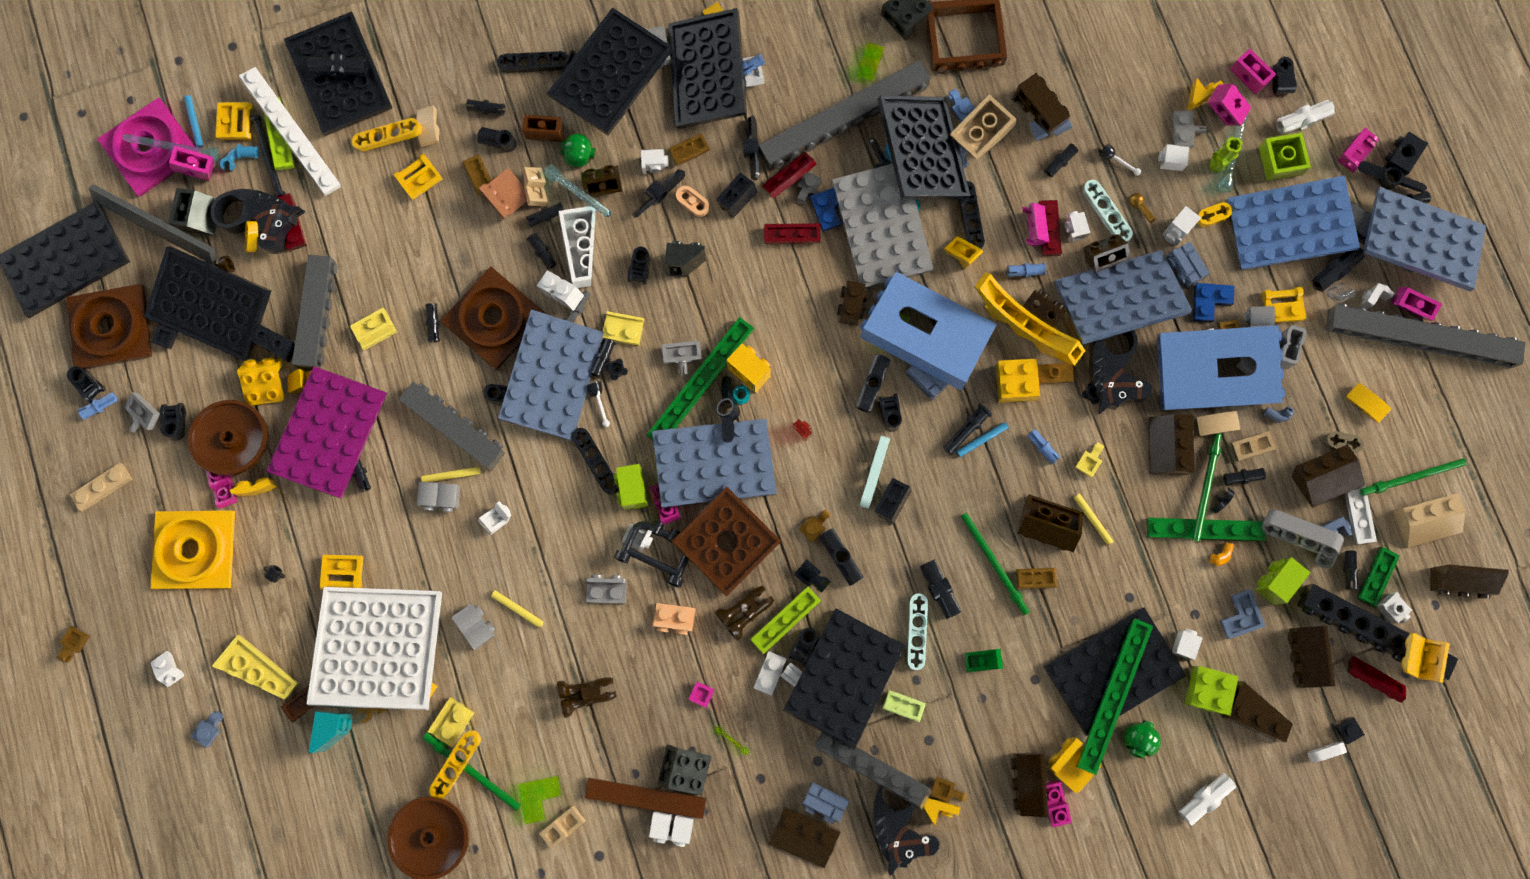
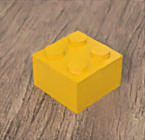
[726,344,771,393]
[995,359,1040,403]

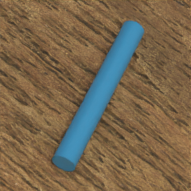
[184,95,204,148]
[956,422,1008,457]

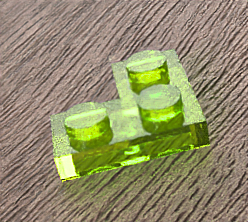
[518,775,562,824]

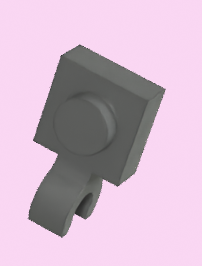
[797,172,823,205]

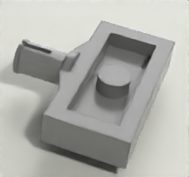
[1173,111,1207,148]
[662,341,702,375]
[125,392,160,432]

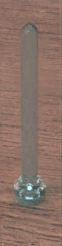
[1217,114,1248,192]
[122,134,219,162]
[544,165,611,217]

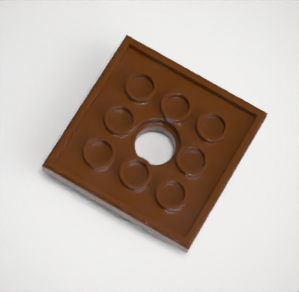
[440,266,546,370]
[66,284,152,369]
[671,486,782,597]

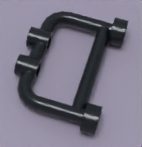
[614,520,689,588]

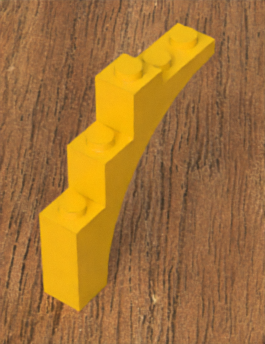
[974,272,1085,366]

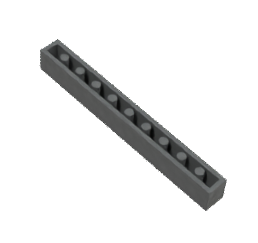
[759,60,930,170]
[1326,304,1526,368]

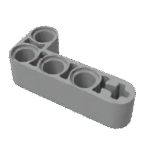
[1262,510,1344,569]

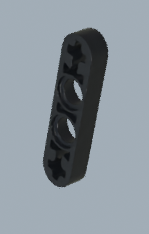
[497,51,568,73]
[958,181,985,249]
[572,428,619,495]

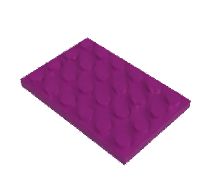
[267,366,387,499]

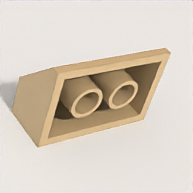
[1393,493,1465,548]

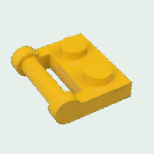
[216,102,253,141]
[393,153,443,200]
[1262,287,1306,323]
[320,555,363,590]

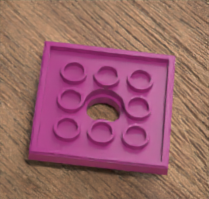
[97,97,200,197]

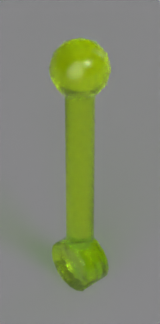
[715,726,749,755]

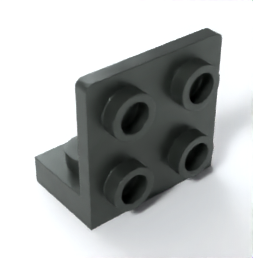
[881,0,934,40]
[657,745,711,795]

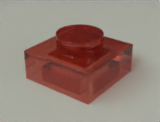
[793,419,812,441]

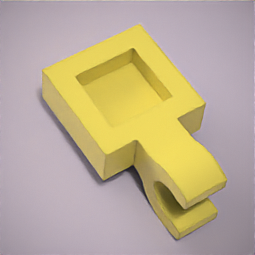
[1075,443,1104,478]

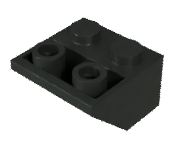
[168,188,216,236]
[664,241,706,277]

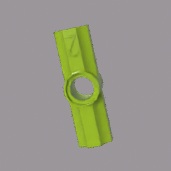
[1209,136,1243,173]

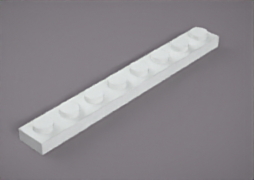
[239,67,341,196]

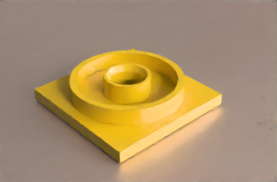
[151,511,235,589]

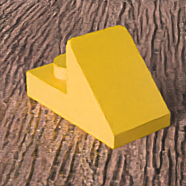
[1188,78,1223,111]
[944,236,983,270]
[287,369,311,394]
[924,798,961,826]

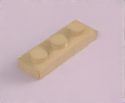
[70,463,133,512]

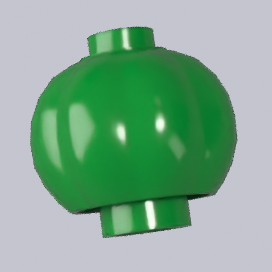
[560,133,595,168]
[1123,720,1161,759]

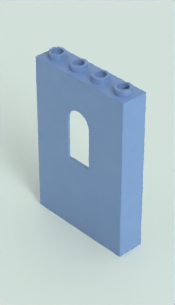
[859,272,997,391]
[1157,326,1285,410]

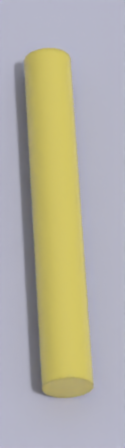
[421,467,480,482]
[1074,494,1114,546]
[491,590,544,628]

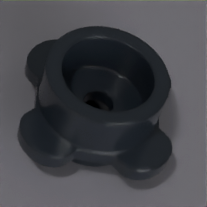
[606,358,628,381]
[1082,382,1099,405]
[263,565,285,583]

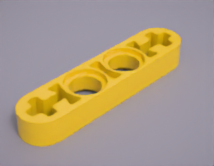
[352,118,422,152]
[430,730,481,798]

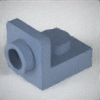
[1321,517,1352,537]

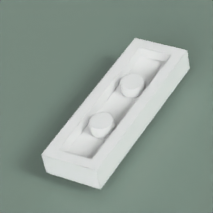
[1345,485,1377,545]

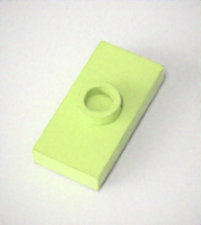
[882,690,926,722]

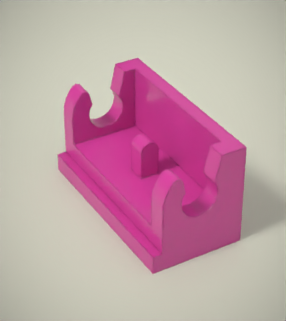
[1337,127,1379,173]
[1022,203,1049,247]

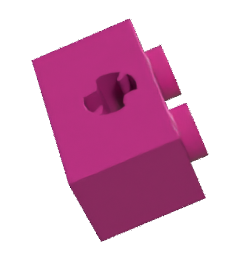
[1230,49,1276,95]
[1208,84,1251,126]
[169,146,215,181]
[1390,287,1442,321]

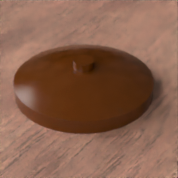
[188,400,269,476]
[387,796,470,879]

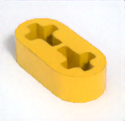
[1197,202,1232,228]
[244,221,258,252]

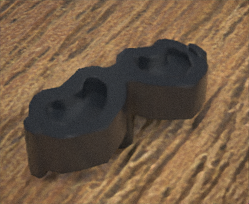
[1210,487,1235,514]

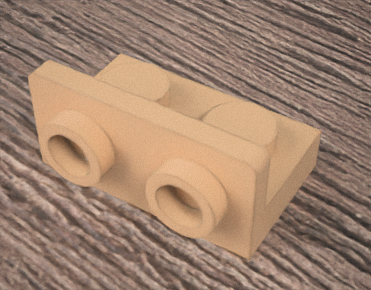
[652,603,696,635]

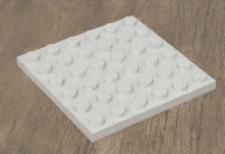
[307,587,442,710]

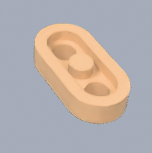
[676,186,709,217]

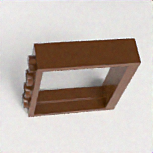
[926,0,1007,73]

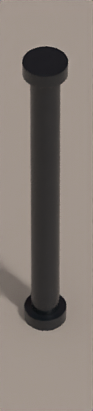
[250,115,286,197]

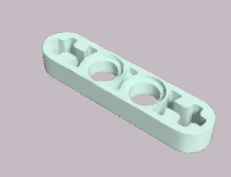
[1083,180,1133,242]
[859,435,890,509]
[907,593,928,670]

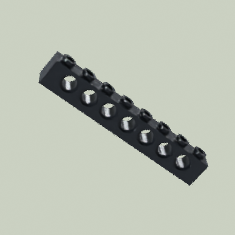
[1297,584,1458,680]

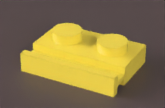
[350,308,398,351]
[602,311,644,346]
[427,697,475,747]

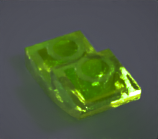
[856,42,885,82]

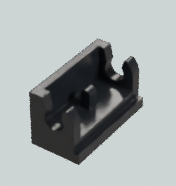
[716,172,757,219]
[874,478,911,525]

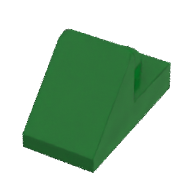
[964,649,1003,673]

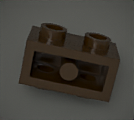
[581,165,623,198]
[1084,234,1130,272]
[837,281,868,326]
[1022,289,1066,328]

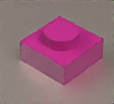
[688,681,715,708]

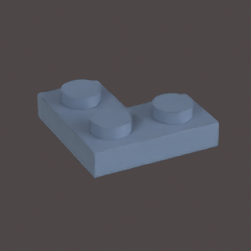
[1220,589,1265,639]

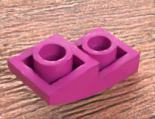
[206,471,238,509]
[649,484,681,525]
[1046,780,1072,828]

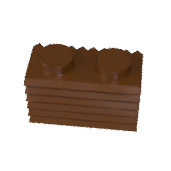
[522,114,564,142]

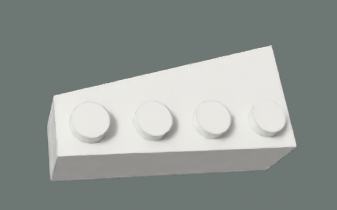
[559,205,596,288]

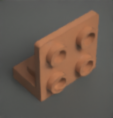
[479,168,527,220]

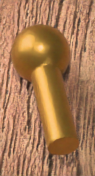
[1129,193,1156,223]

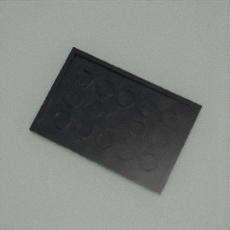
[547,7,673,136]
[668,8,747,129]
[284,11,393,136]
[877,95,970,199]
[0,201,130,318]
[144,246,272,361]
[1043,607,1187,736]
[783,608,905,749]

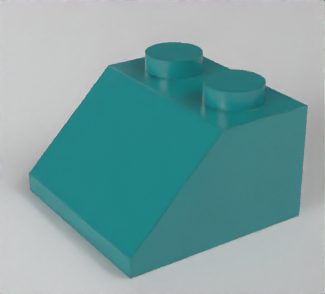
[308,711,352,753]

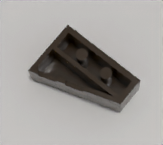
[1012,73,1070,135]
[1222,681,1293,743]

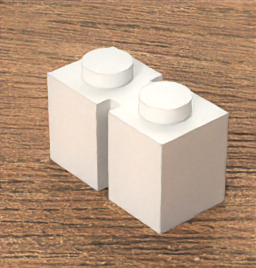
[1162,206,1201,246]
[537,270,584,311]
[649,811,694,847]

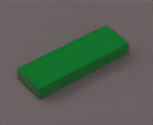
[1356,547,1400,608]

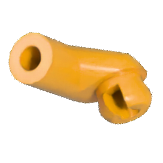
[1210,542,1234,566]

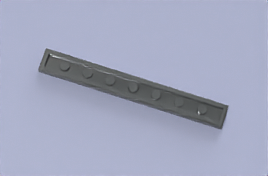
[89,185,217,265]

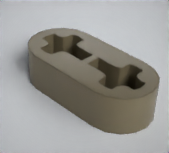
[1324,431,1364,453]

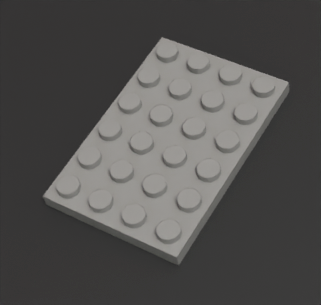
[832,164,933,288]

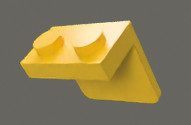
[237,357,284,406]
[1402,633,1449,683]
[1046,737,1101,793]

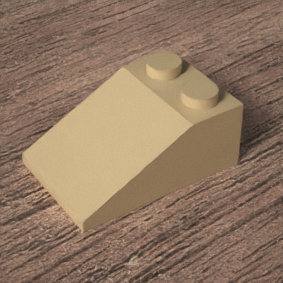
[950,94,1016,160]

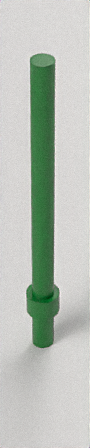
[1192,433,1222,542]
[1359,458,1467,496]
[960,513,1030,616]
[422,732,521,811]

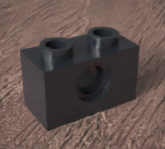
[1383,132,1428,177]
[250,324,295,363]

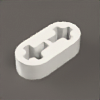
[1307,742,1347,763]

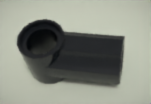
[477,127,517,152]

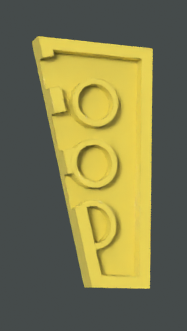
[212,635,300,699]

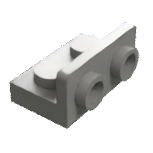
[586,575,627,604]

